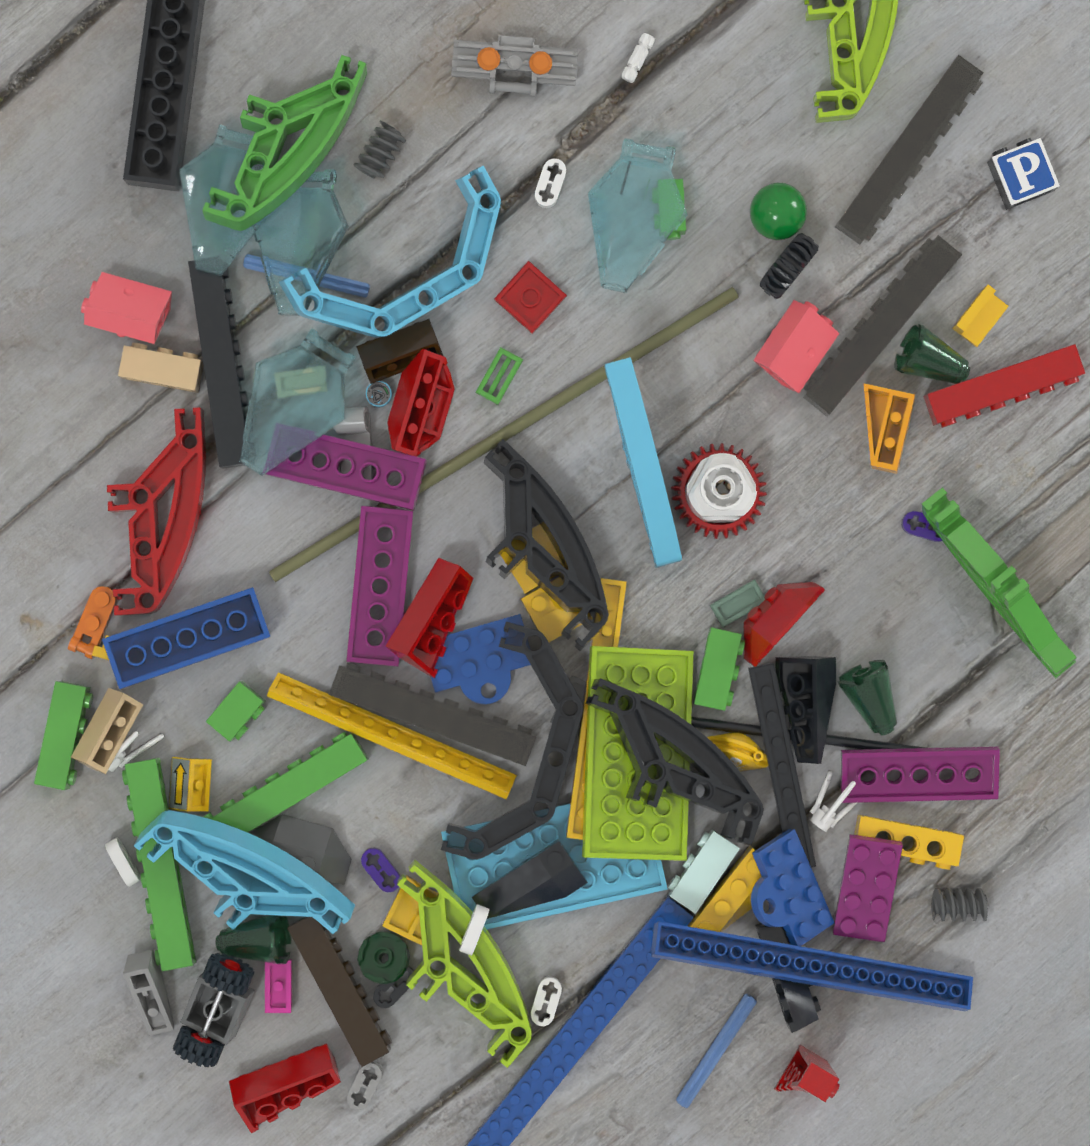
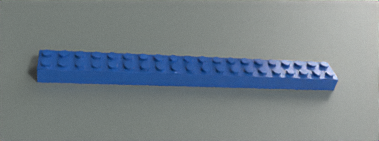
[465,895,694,1146]
[651,921,973,1012]

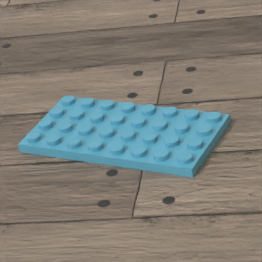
[441,803,668,929]

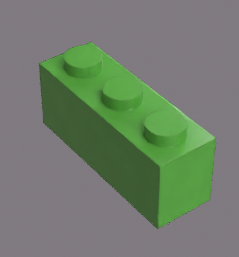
[693,627,745,711]

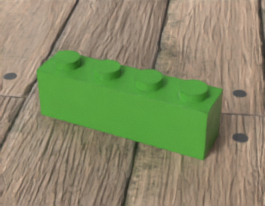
[34,681,93,790]

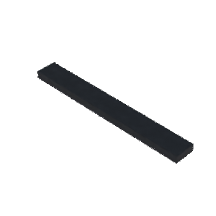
[748,662,816,868]

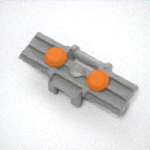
[451,35,578,97]

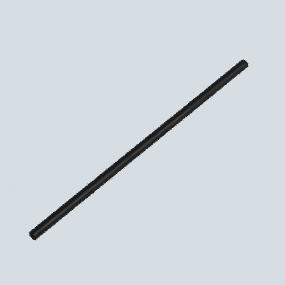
[691,717,926,750]

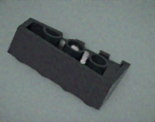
[755,923,821,1033]

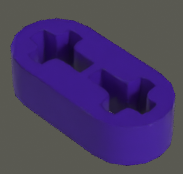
[901,511,943,542]
[361,847,400,893]

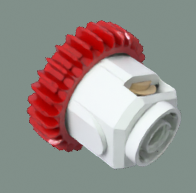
[671,443,767,539]

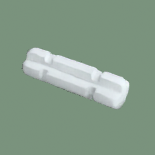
[622,33,655,83]

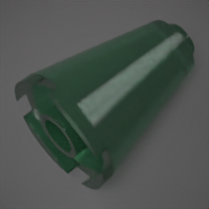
[894,324,970,384]
[838,660,897,736]
[215,915,291,965]

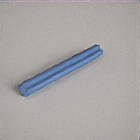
[243,254,370,297]
[676,993,757,1108]

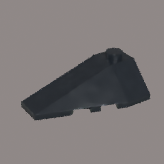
[775,656,836,764]
[472,839,588,919]

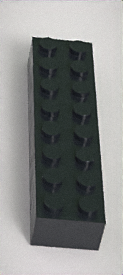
[123,0,205,192]

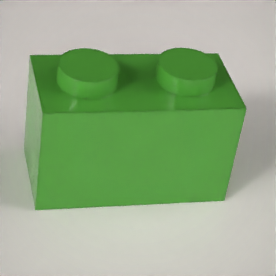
[206,681,266,742]

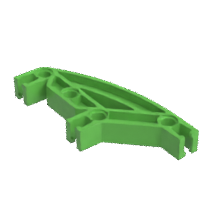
[202,55,367,231]
[922,487,1077,679]

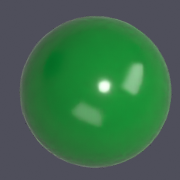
[750,182,807,240]

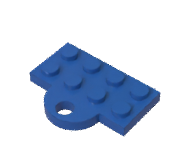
[431,614,531,704]
[751,829,834,946]

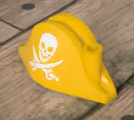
[707,733,768,771]

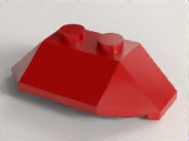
[387,349,455,457]
[743,582,825,667]

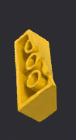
[687,846,762,932]

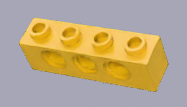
[854,815,964,870]

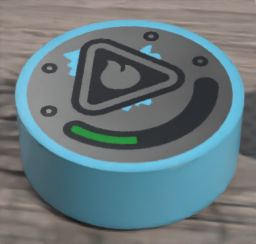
[366,381,392,408]

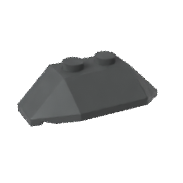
[251,814,352,885]

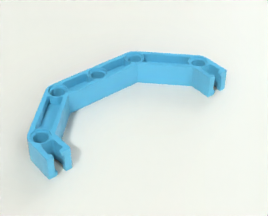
[279,165,501,337]

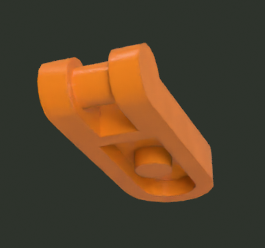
[68,586,117,659]

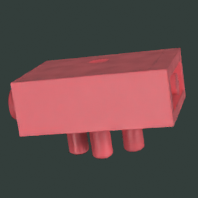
[81,272,172,344]
[753,300,839,393]

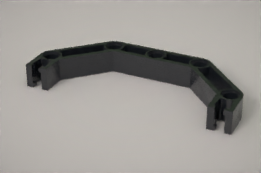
[441,622,583,860]

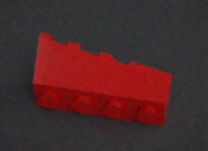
[386,558,474,678]
[229,1043,341,1134]
[774,1045,840,1103]

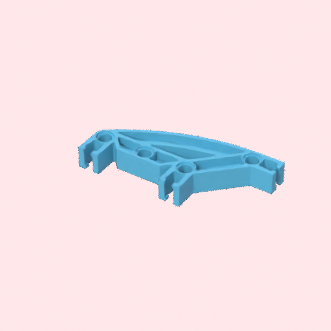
[604,357,682,568]
[134,810,355,934]

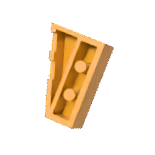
[863,383,915,474]

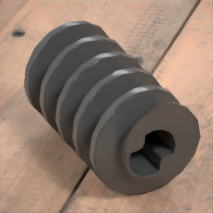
[353,120,406,179]
[931,888,988,921]

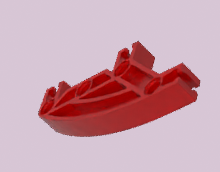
[107,407,206,616]

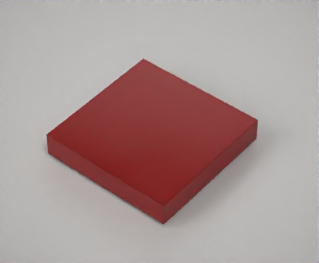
[494,261,567,334]

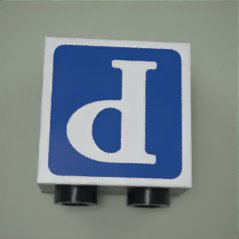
[987,138,1060,210]

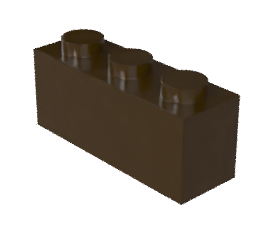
[356,319,443,384]

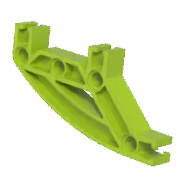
[804,0,898,123]
[397,860,532,1068]

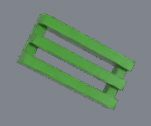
[475,347,523,405]

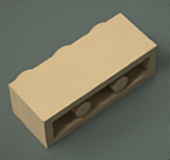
[118,343,204,393]
[71,688,143,774]

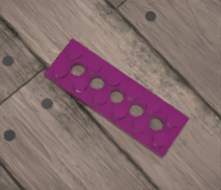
[263,423,427,511]
[346,506,413,666]
[841,746,1000,803]

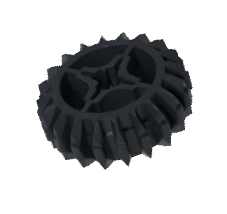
[760,233,819,299]

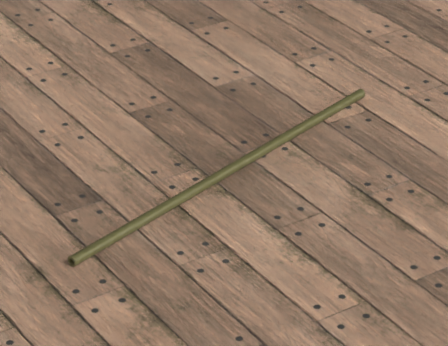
[269,287,739,582]

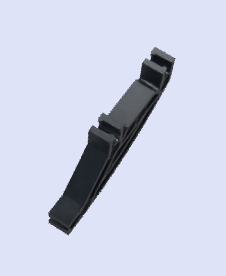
[484,439,609,651]
[585,678,764,845]

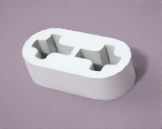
[535,159,566,208]
[105,837,141,887]
[459,904,489,956]
[531,976,562,1026]

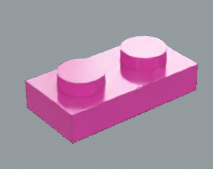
[265,959,292,1013]

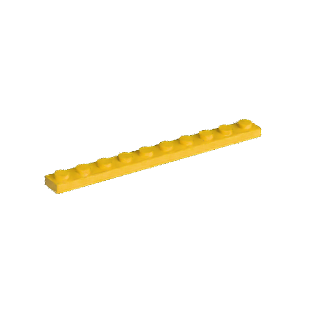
[566,578,627,840]
[267,672,517,800]

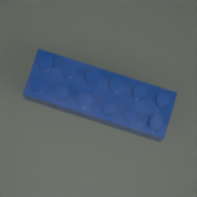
[102,587,270,690]

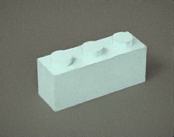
[668,829,740,914]

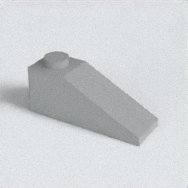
[123,950,174,1036]

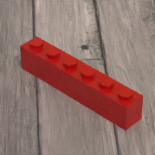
[923,344,1085,428]

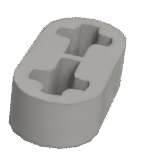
[347,1061,383,1110]

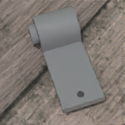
[330,406,373,480]

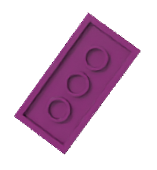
[832,834,903,942]

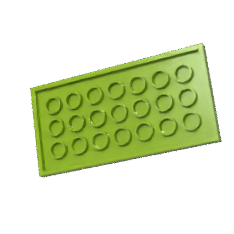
[582,646,694,861]

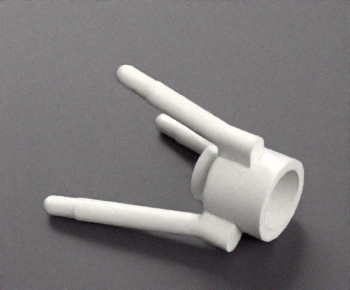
[108,731,164,772]
[809,771,857,832]

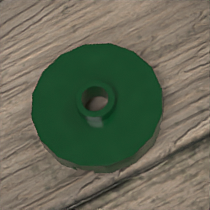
[357,931,410,984]

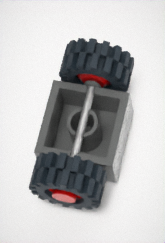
[173,953,255,1067]

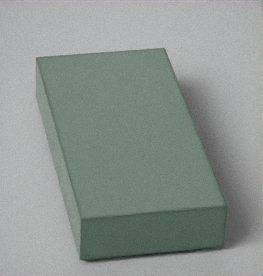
[709,579,765,628]

